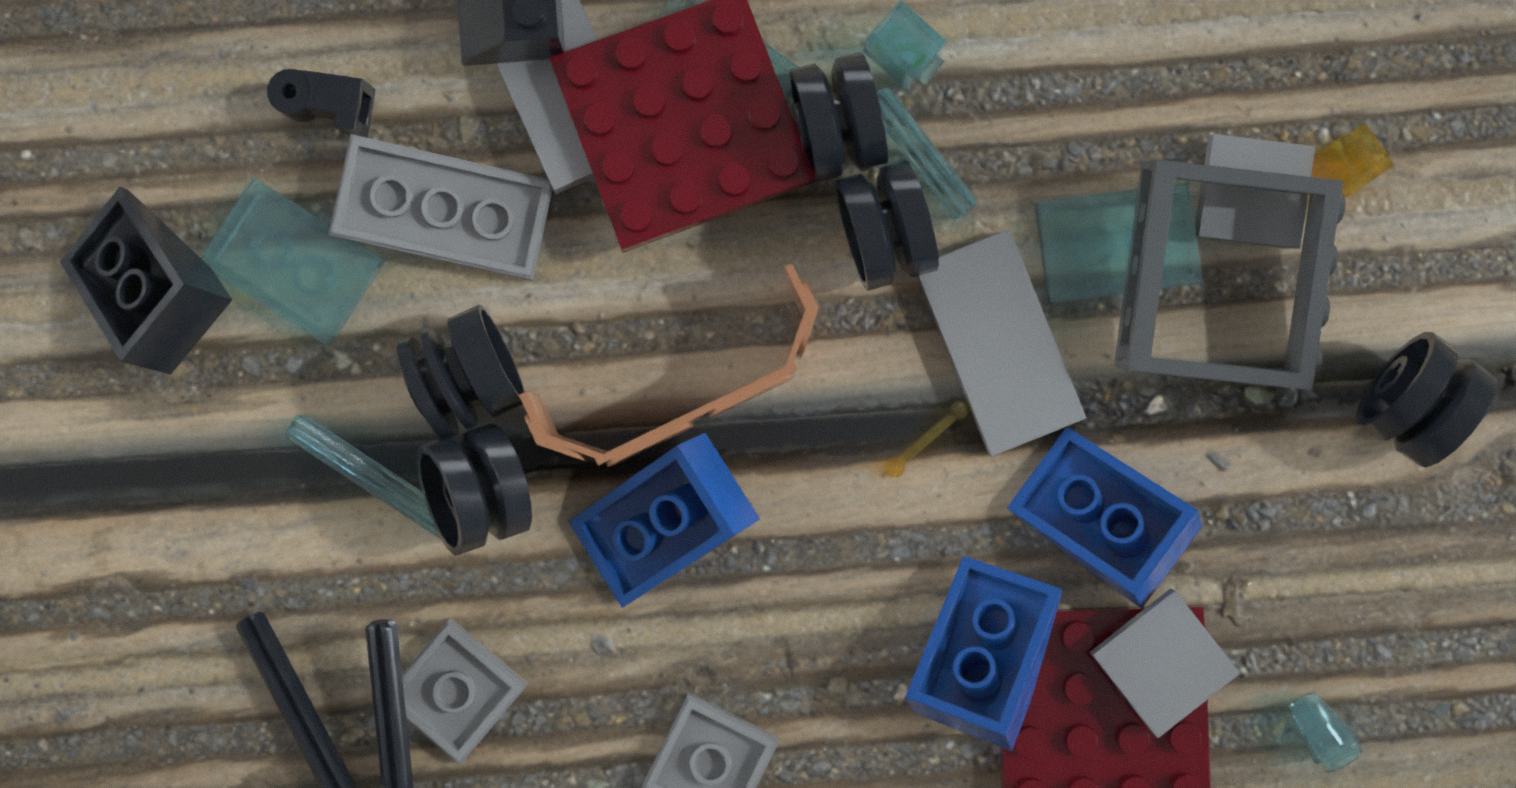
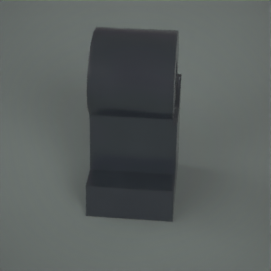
[267,69,376,138]

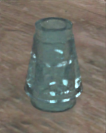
[1288,691,1363,773]

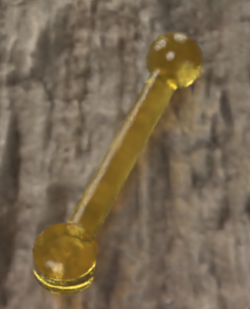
[884,400,970,478]

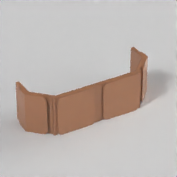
[519,263,819,466]

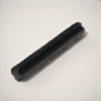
[236,612,355,788]
[365,619,414,788]

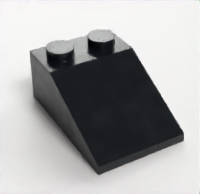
[60,187,233,375]

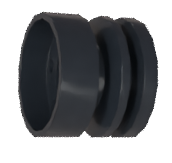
[396,304,525,439]

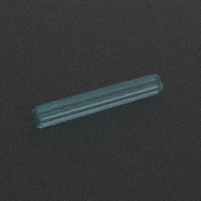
[285,415,441,540]

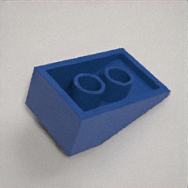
[1007,427,1202,609]
[568,433,760,608]
[905,556,1063,751]

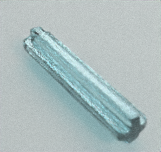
[877,87,977,219]

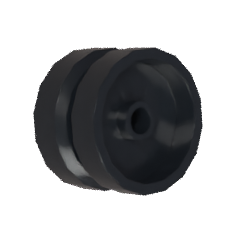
[789,52,888,182]
[835,160,939,291]
[1356,332,1498,468]
[417,423,532,556]

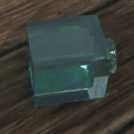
[863,0,947,91]

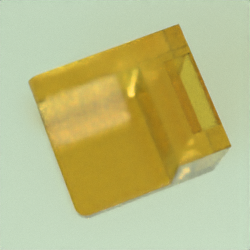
[1311,123,1394,199]

